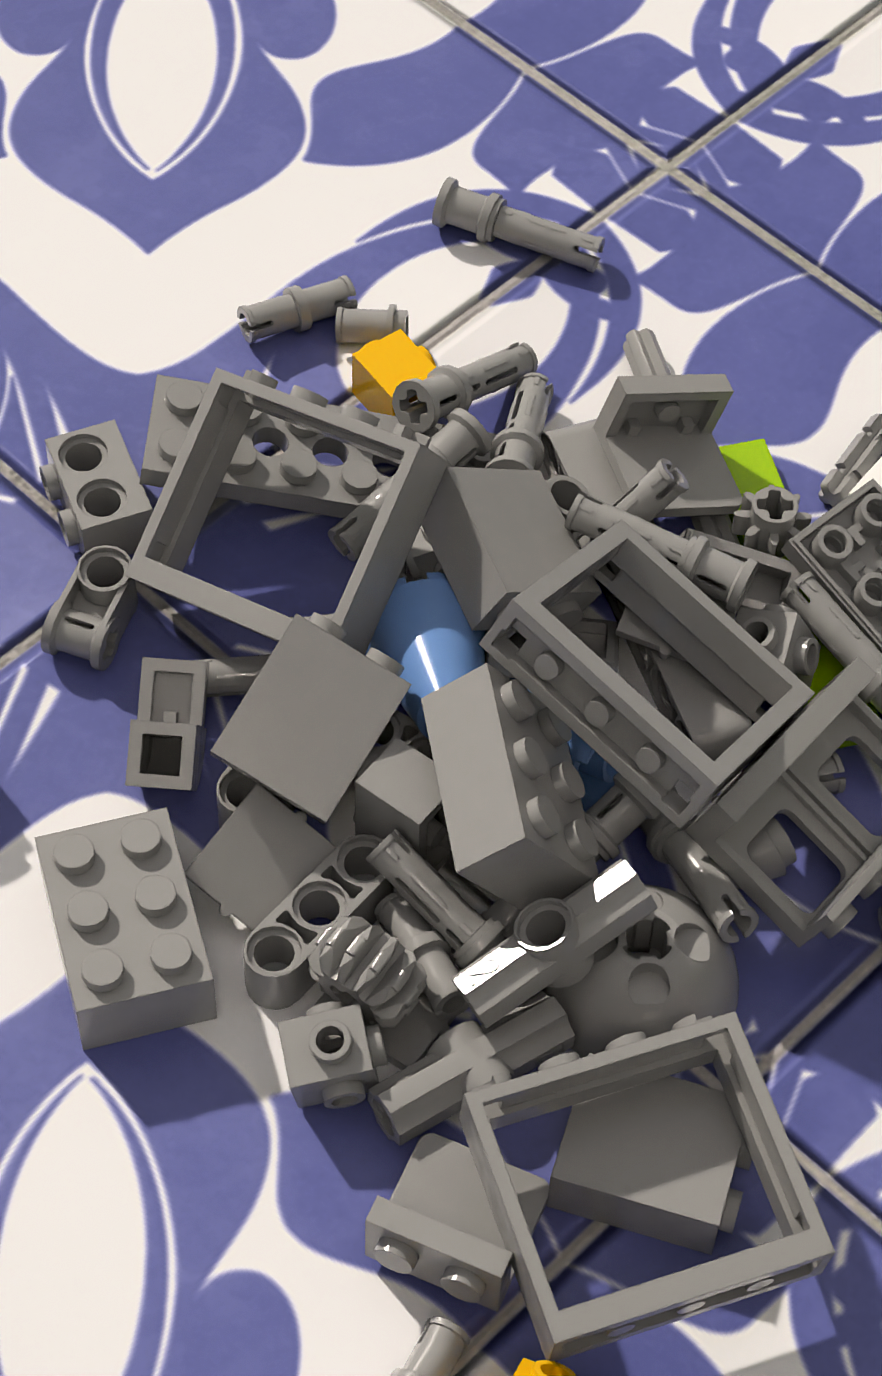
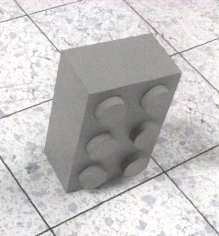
[421,663,599,911]
[34,807,217,1050]

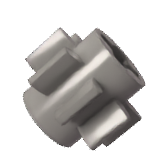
[731,485,812,558]

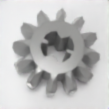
[308,916,427,1028]

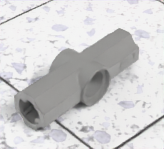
[451,859,658,1029]
[367,991,575,1146]

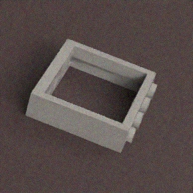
[125,367,449,655]
[479,519,815,830]
[459,1011,835,1362]

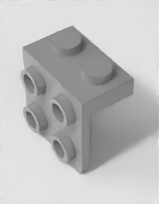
[593,374,743,518]
[365,1133,549,1312]

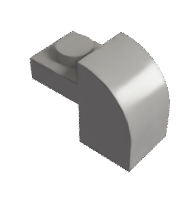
[125,657,209,791]

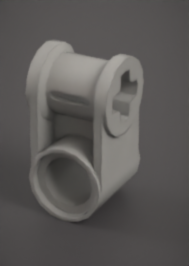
[41,545,138,671]

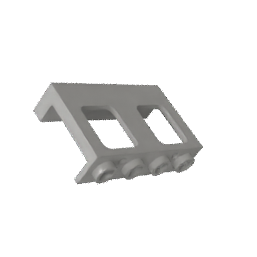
[685,656,882,948]

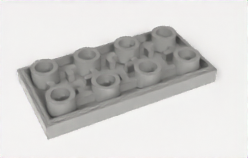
[781,478,882,653]

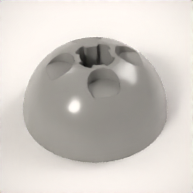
[539,884,739,1057]

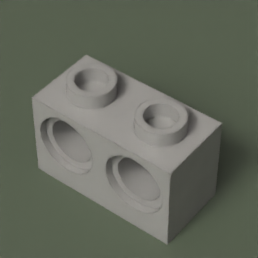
[39,419,153,555]

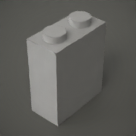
[422,467,602,631]
[210,612,412,824]
[547,1053,752,1255]

